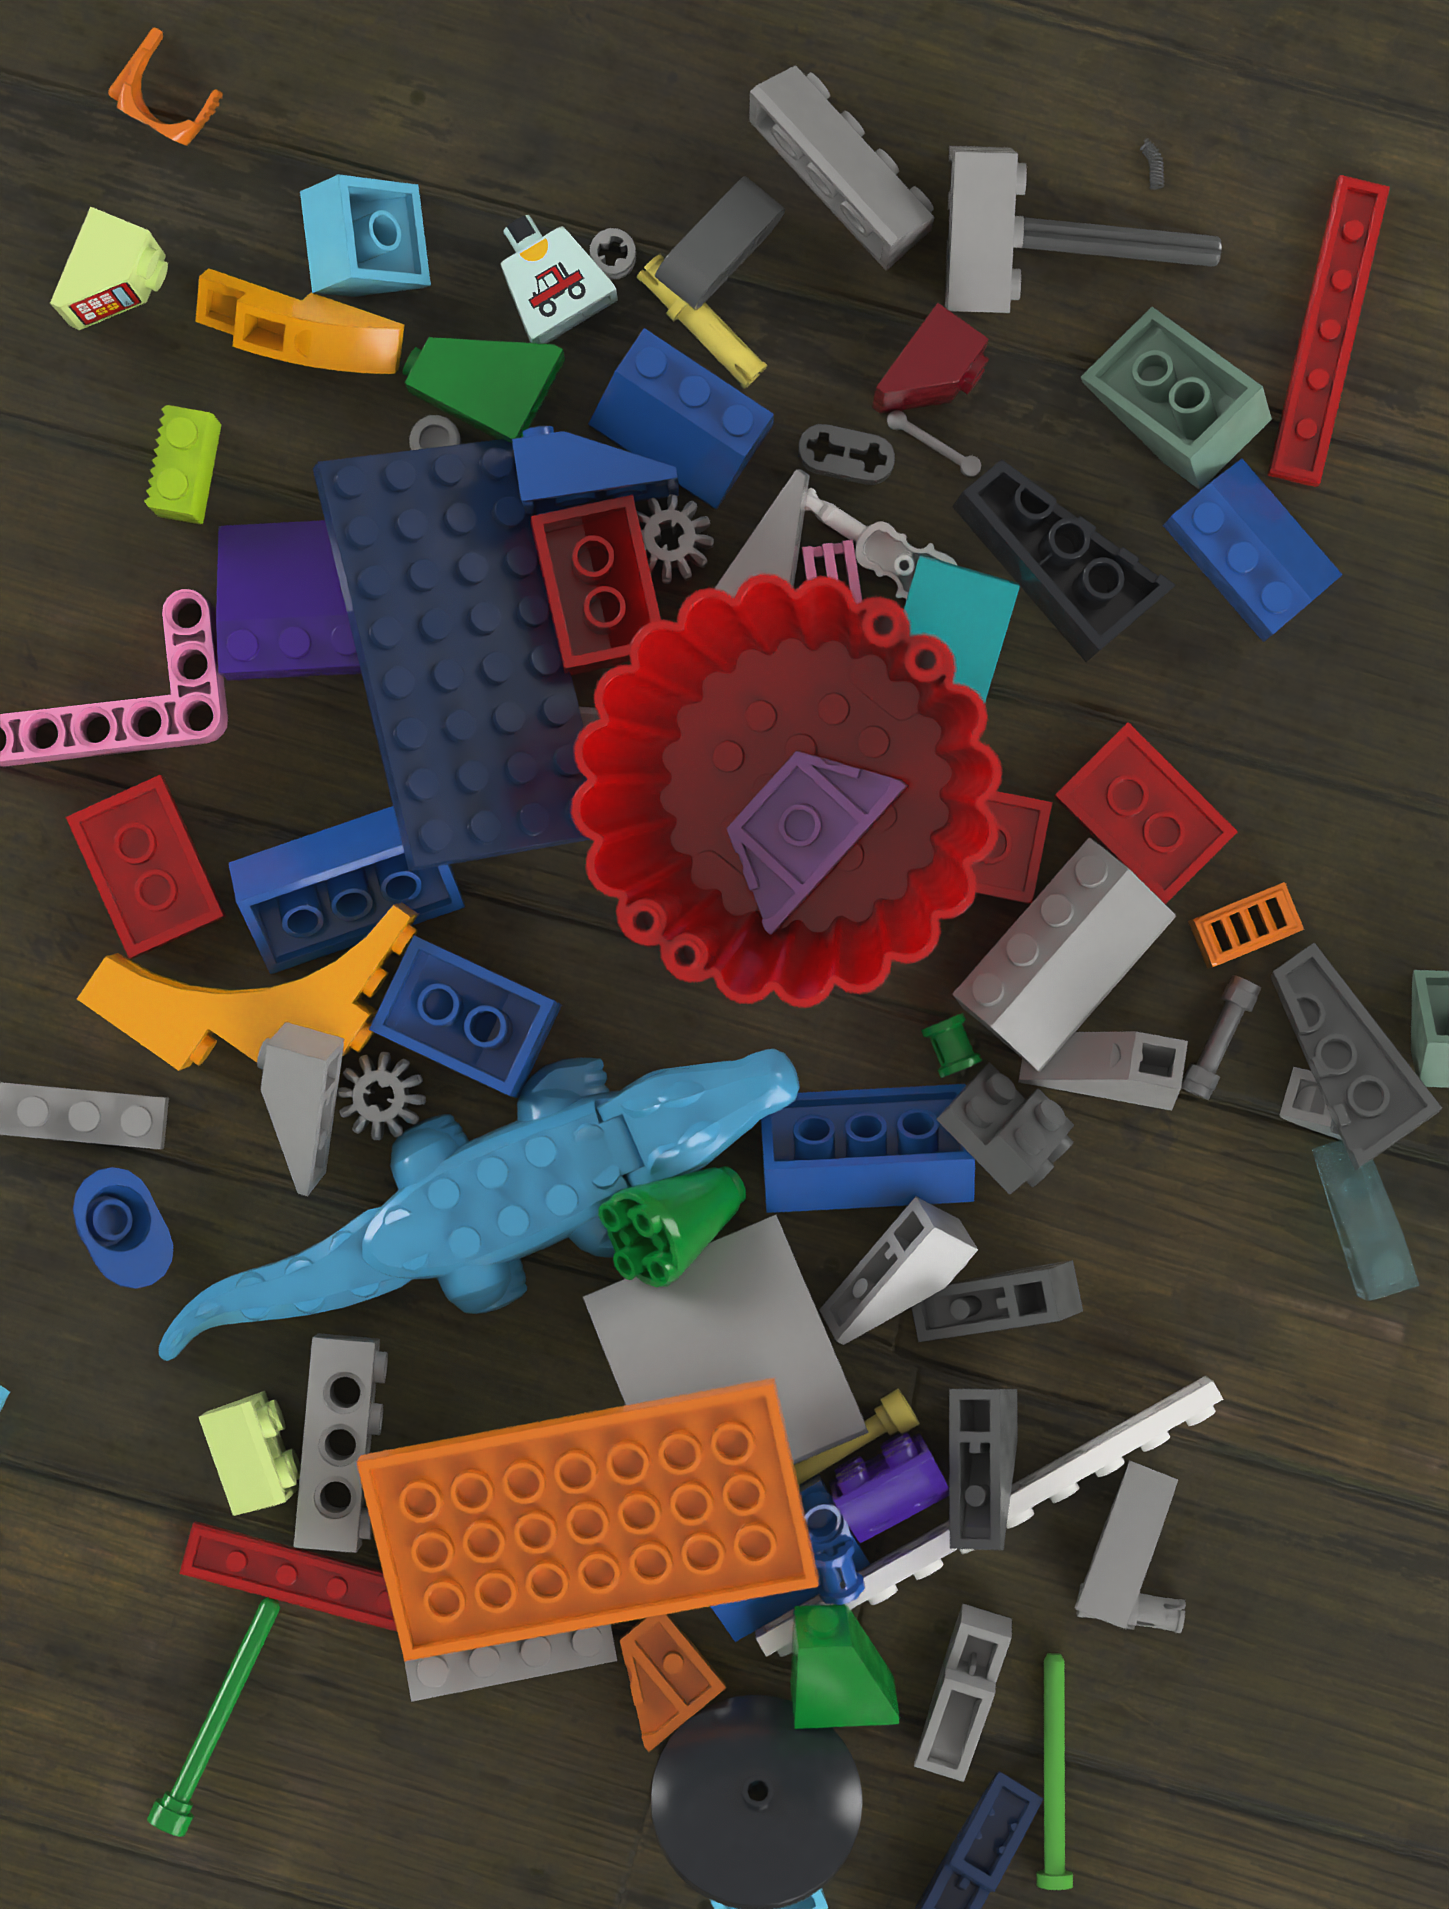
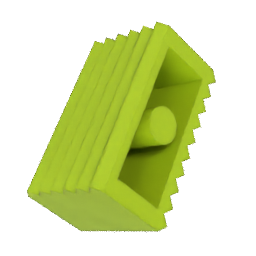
[144,405,222,524]

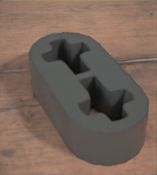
[798,424,895,485]

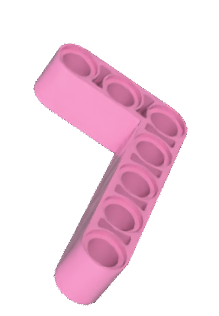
[0,589,228,767]

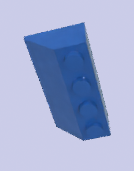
[229,806,465,974]
[761,1084,975,1213]

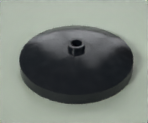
[651,1695,862,1909]

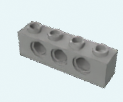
[294,1333,388,1553]

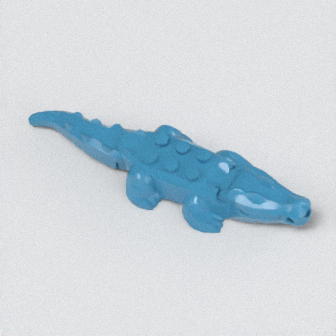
[159,1049,800,1361]

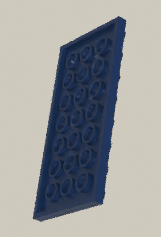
[313,439,591,871]

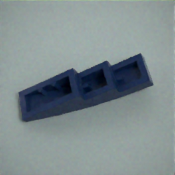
[914,1771,1044,1909]

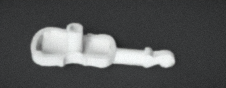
[805,488,957,599]

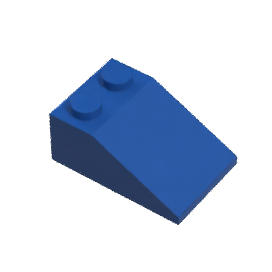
[512,426,679,516]
[369,935,562,1098]

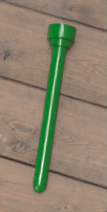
[147,1597,280,1837]

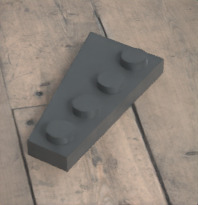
[1270,943,1442,1171]

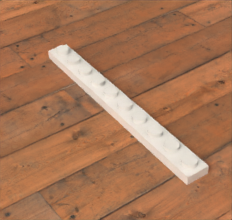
[755,1376,1223,1657]

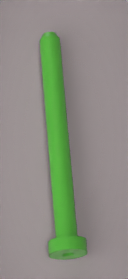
[1036,1653,1073,1890]

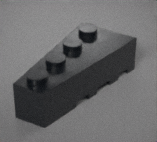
[952,459,1176,662]

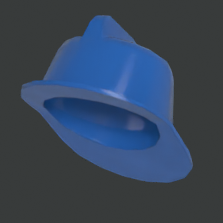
[73,1167,174,1289]

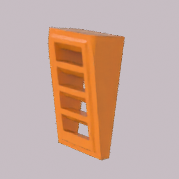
[1188,882,1304,969]

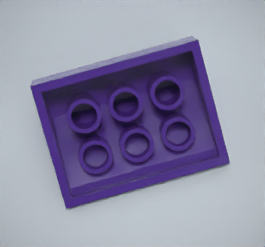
[216,520,361,680]

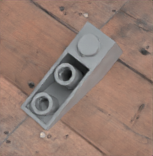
[1018,1032,1188,1111]

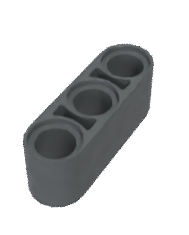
[655,176,786,310]

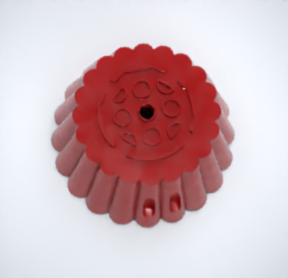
[571,573,1002,1008]

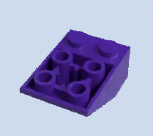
[829,1432,950,1543]

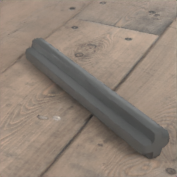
[1022,217,1222,267]

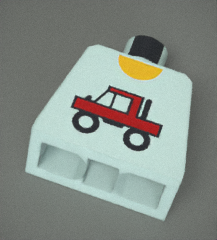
[501,215,618,344]

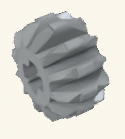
[637,494,714,584]
[337,1052,426,1140]

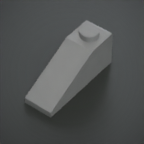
[715,469,810,597]
[257,1022,345,1196]
[820,1197,978,1345]

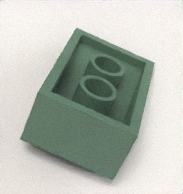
[1081,307,1272,490]

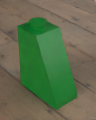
[402,337,565,444]
[790,1604,899,1729]

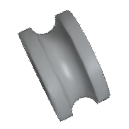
[590,228,636,279]

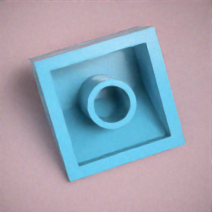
[300,174,431,297]

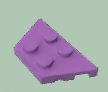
[726,751,908,935]

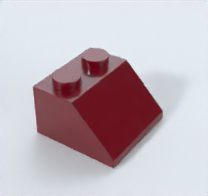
[872,303,989,414]

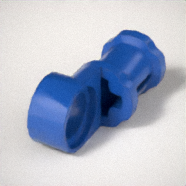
[802,1492,865,1605]

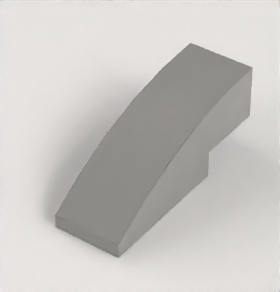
[1075,1460,1178,1629]
[914,1604,1012,1782]

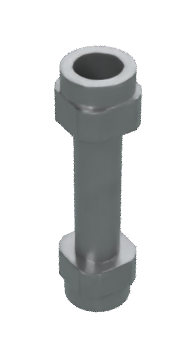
[1181,975,1261,1100]

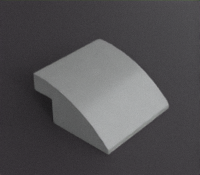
[583,1215,869,1464]

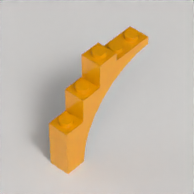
[77,902,419,1071]

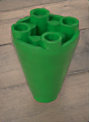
[598,1166,746,1287]

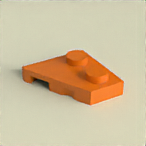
[620,1614,726,1752]

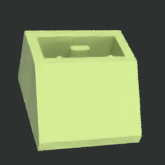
[199,1391,301,1516]

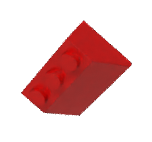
[531,495,661,675]

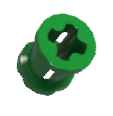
[921,1013,983,1078]

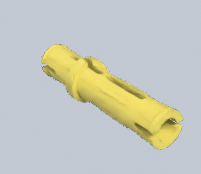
[637,254,768,389]

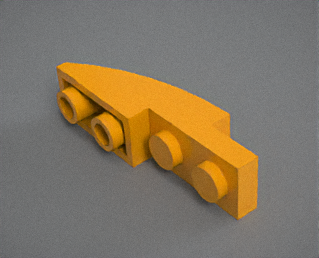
[195,268,405,374]

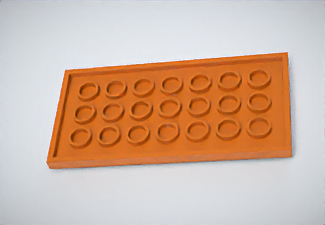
[356,1378,819,1661]

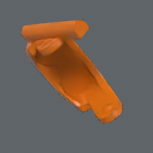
[108,28,223,146]

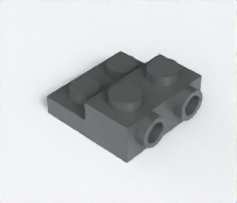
[937,1062,1074,1194]

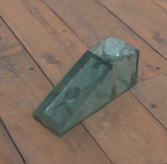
[1312,1140,1419,1301]

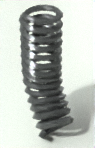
[1140,138,1164,189]

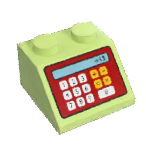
[50,207,168,330]

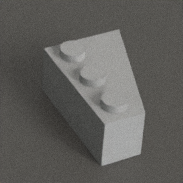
[945,146,1027,313]

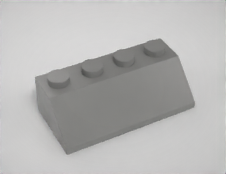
[749,65,935,271]
[952,837,1176,1073]

